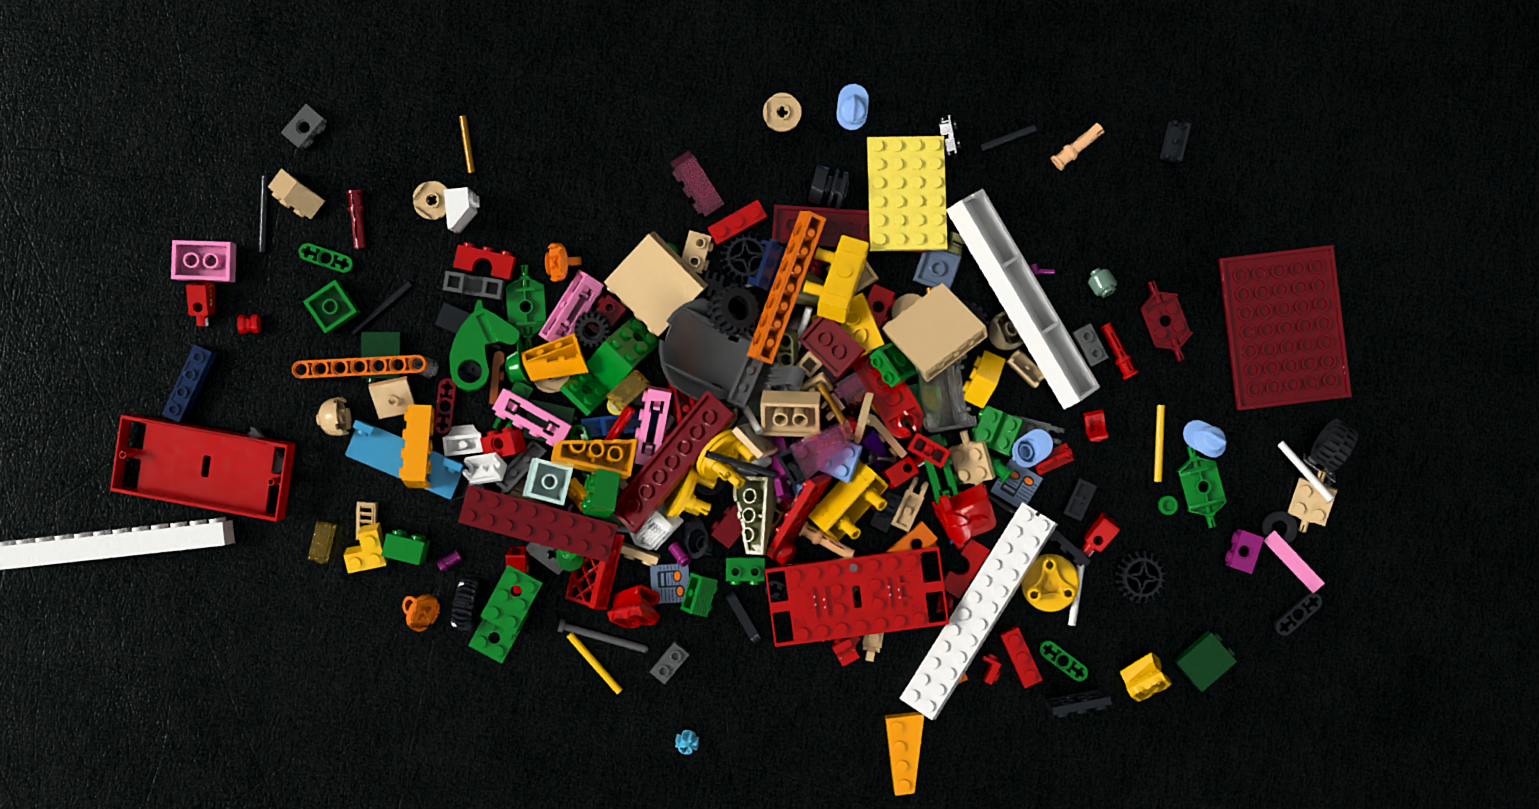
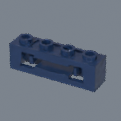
[162,344,218,423]

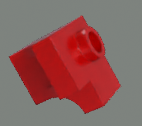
[831,636,861,667]

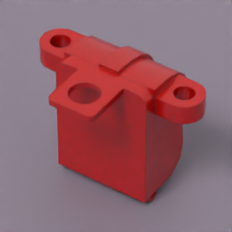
[931,483,997,550]

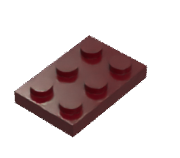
[797,316,866,379]

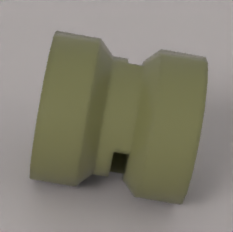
[944,232,966,256]

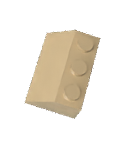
[760,390,821,437]

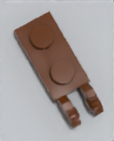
[489,351,507,405]

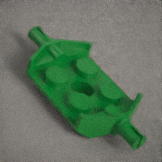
[506,265,546,349]
[1177,446,1226,528]

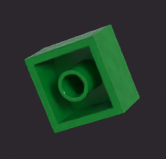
[303,280,361,334]
[581,469,621,520]
[381,529,431,565]

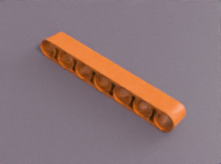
[292,355,429,378]

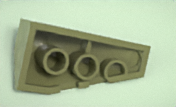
[733,476,778,555]

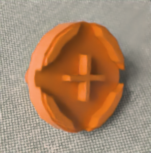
[545,243,582,282]
[402,594,440,632]

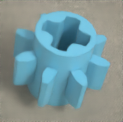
[675,730,699,754]

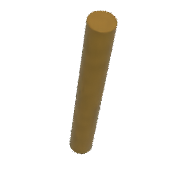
[459,115,475,174]
[817,382,854,435]

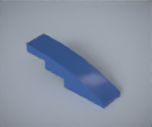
[579,411,659,437]

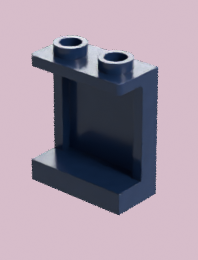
[747,238,787,293]

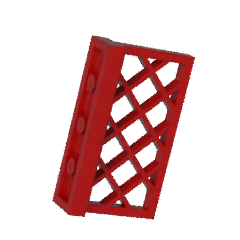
[565,533,625,610]

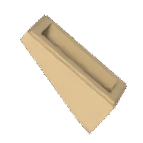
[356,501,378,540]

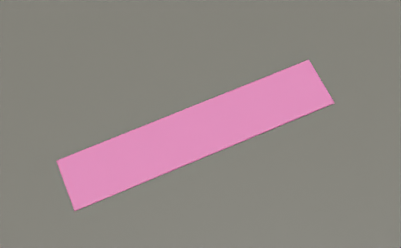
[1264,530,1324,593]

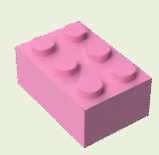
[171,240,236,282]

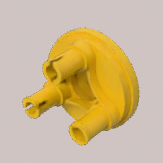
[696,429,757,489]
[664,466,717,517]
[1021,554,1079,612]

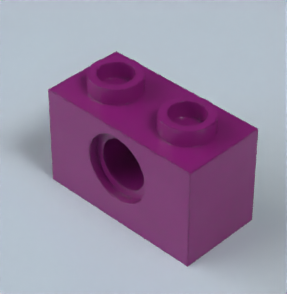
[1225,529,1264,574]

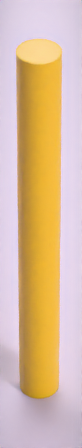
[1154,405,1165,482]
[567,632,623,694]

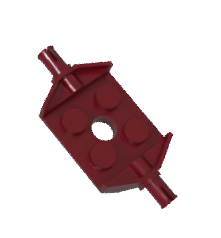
[1140,280,1193,362]

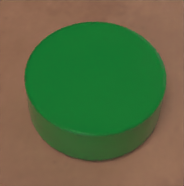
[1158,496,1178,515]

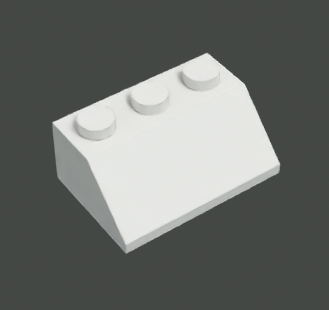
[444,187,480,234]

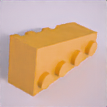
[399,404,435,489]
[550,439,637,480]
[885,711,924,796]

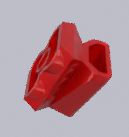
[607,585,660,628]

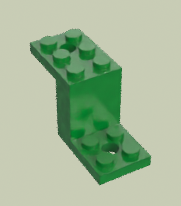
[559,316,660,416]
[468,564,543,664]

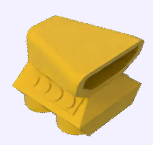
[1120,652,1172,702]

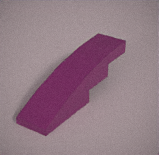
[772,436,793,501]

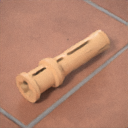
[1051,123,1104,171]
[798,520,855,557]

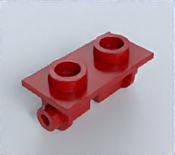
[1034,443,1074,475]

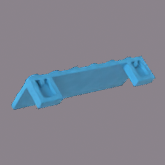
[345,420,466,499]

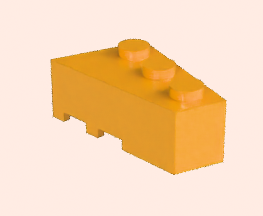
[521,333,589,381]

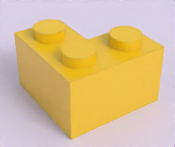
[962,350,1006,408]
[343,523,389,573]

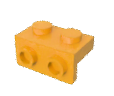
[567,477,586,512]

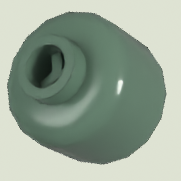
[1088,268,1117,298]

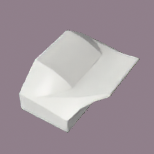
[443,424,483,456]

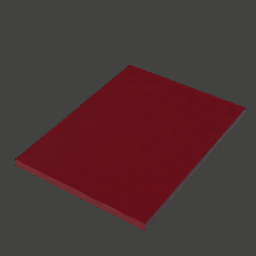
[1218,245,1352,411]

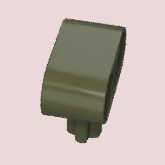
[776,329,799,367]

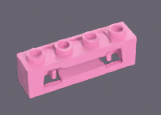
[538,270,604,342]
[634,385,672,465]
[492,388,573,447]

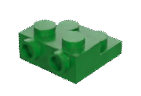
[869,342,920,388]
[971,405,1025,456]

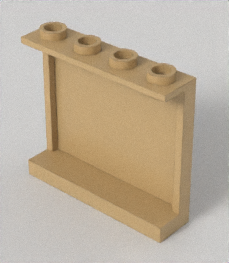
[604,231,709,336]
[882,283,988,382]

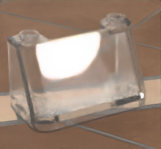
[915,353,977,432]

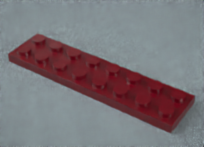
[772,205,925,253]
[613,390,736,534]
[458,485,619,563]

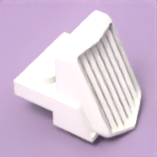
[630,502,684,551]

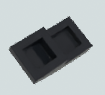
[868,490,902,535]

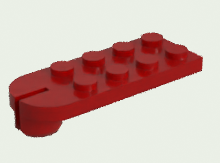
[851,350,924,438]
[766,473,832,565]

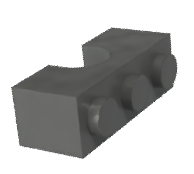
[443,271,506,300]

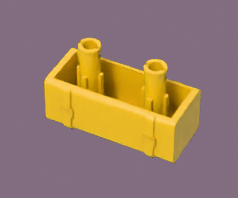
[803,235,869,323]
[808,459,889,543]

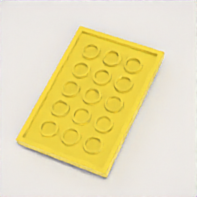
[867,136,947,251]

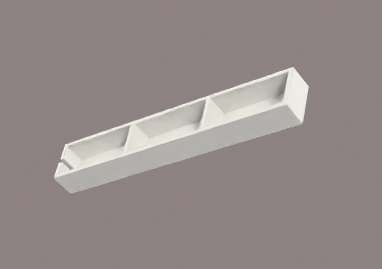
[946,189,1100,409]
[900,502,1058,720]
[0,517,235,570]

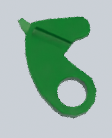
[449,300,520,392]

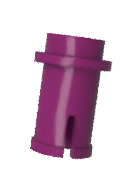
[668,542,691,567]
[436,549,462,571]

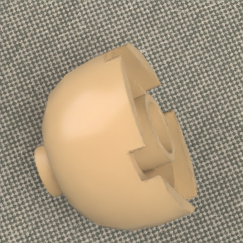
[316,397,351,436]

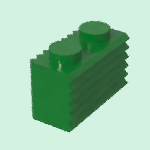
[680,573,718,617]

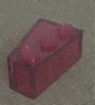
[670,150,724,217]
[832,372,867,417]
[790,419,855,480]

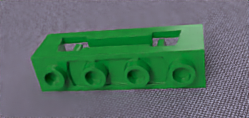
[923,433,961,505]

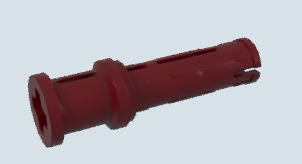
[346,190,366,249]

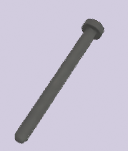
[558,619,649,653]

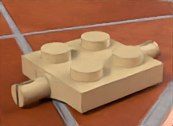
[949,430,995,486]
[1287,470,1338,533]

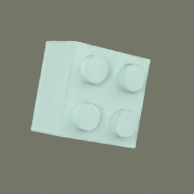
[522,458,573,505]

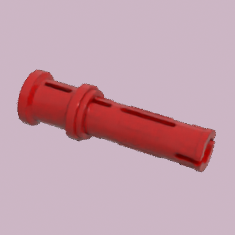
[1100,322,1139,380]

